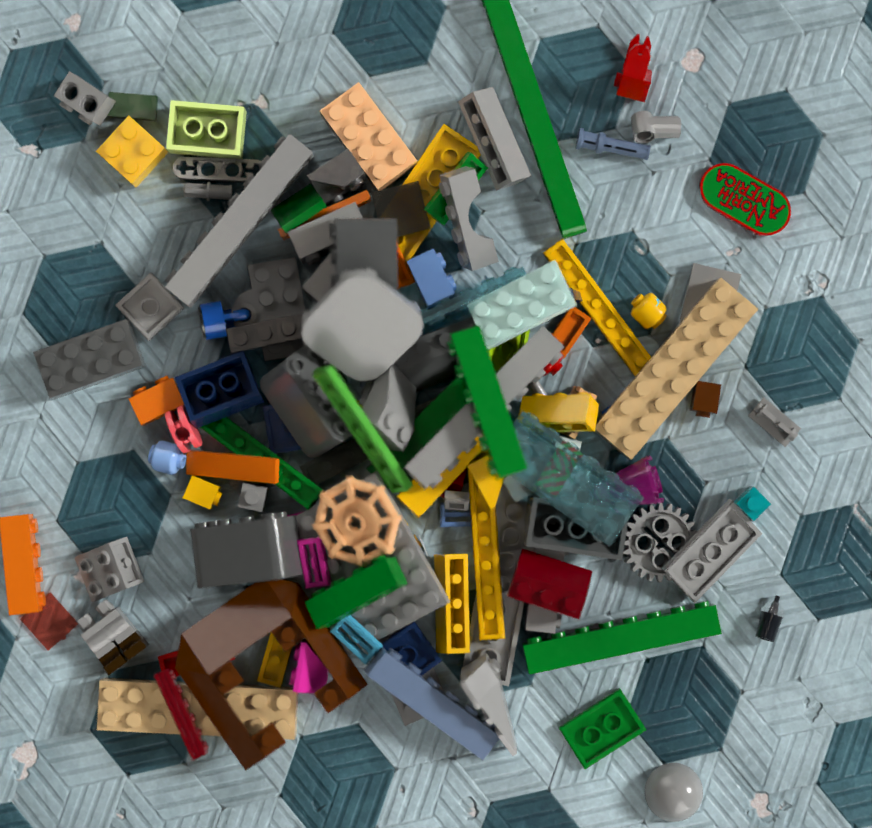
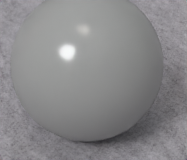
[644,763,703,822]

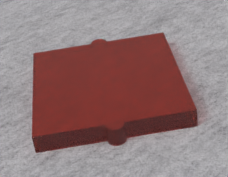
[20,592,78,651]

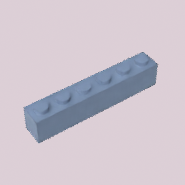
[364,647,499,760]

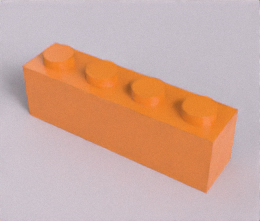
[0,514,46,615]

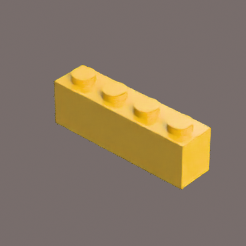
[397,436,482,519]
[434,554,470,654]

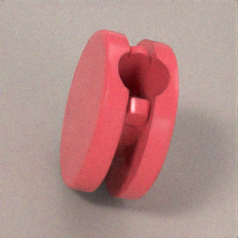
[165,405,202,454]

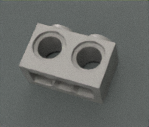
[54,71,116,126]

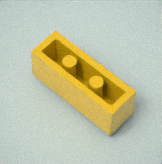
[518,392,599,433]

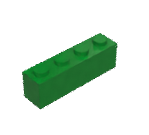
[305,555,408,629]

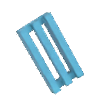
[330,615,383,665]

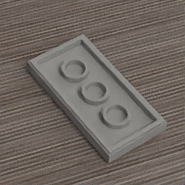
[661,499,762,603]

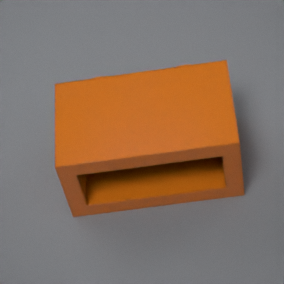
[128,376,184,426]

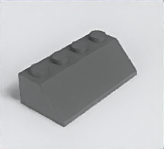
[393,317,476,392]
[524,495,630,560]

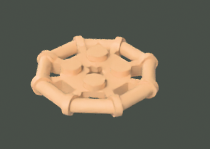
[312,476,402,568]

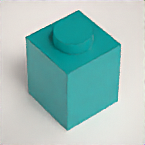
[734,486,771,521]

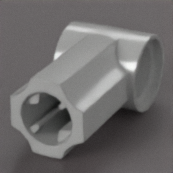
[631,111,681,144]

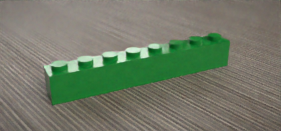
[522,600,722,675]

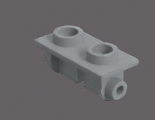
[748,397,801,447]

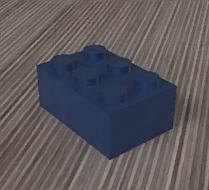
[174,351,264,429]

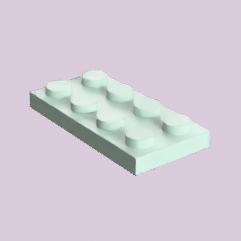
[467,260,577,350]

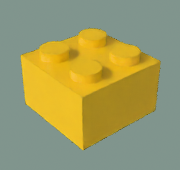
[96,115,169,188]

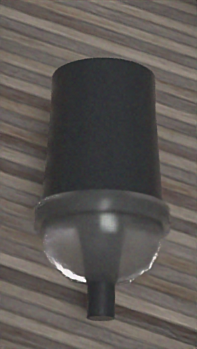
[755,595,785,642]

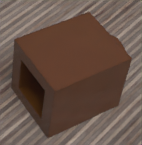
[690,381,721,418]

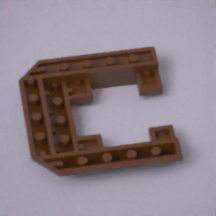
[175,579,368,771]

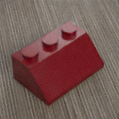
[507,548,592,620]

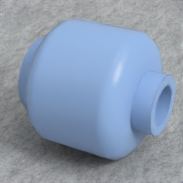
[148,440,186,475]

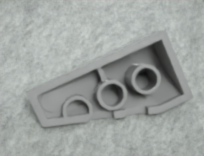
[460,653,517,756]

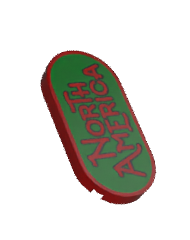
[699,163,791,236]

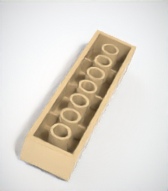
[595,278,758,460]
[97,678,298,740]

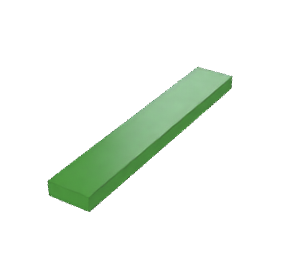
[312,365,413,493]

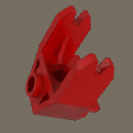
[613,34,652,102]

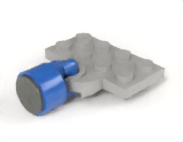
[198,257,306,362]

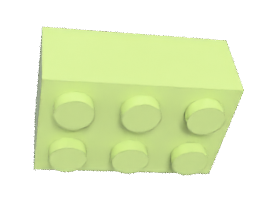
[166,100,247,159]

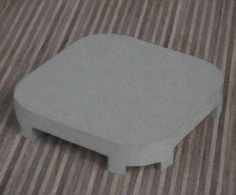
[301,267,423,381]

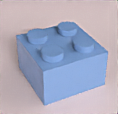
[407,248,457,310]

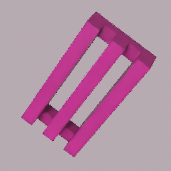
[297,536,331,589]

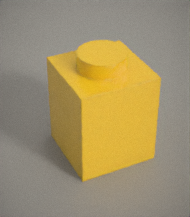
[183,475,223,509]

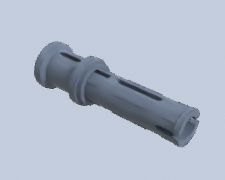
[575,128,651,160]

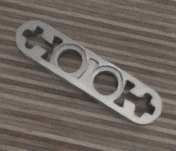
[172,157,261,182]

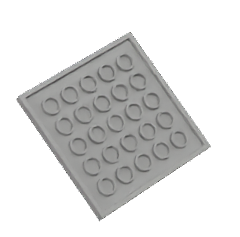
[280,471,450,656]

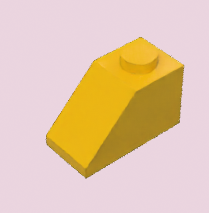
[467,455,504,511]

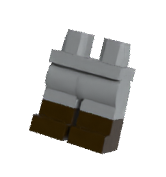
[77,599,149,676]

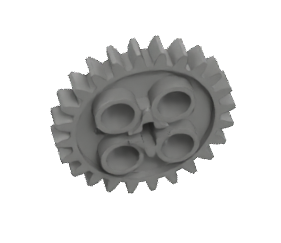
[623,503,698,582]

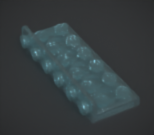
[488,411,644,546]

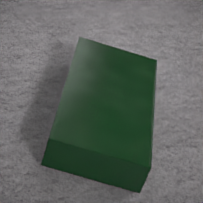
[107,92,158,121]

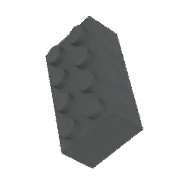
[33,319,146,400]

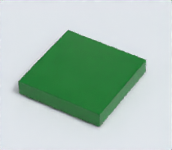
[270,184,327,233]

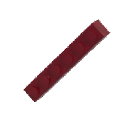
[154,667,209,761]

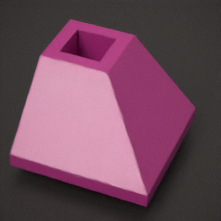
[290,639,329,694]

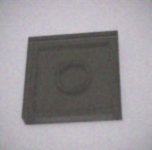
[371,181,431,238]

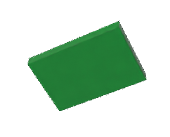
[558,688,646,769]

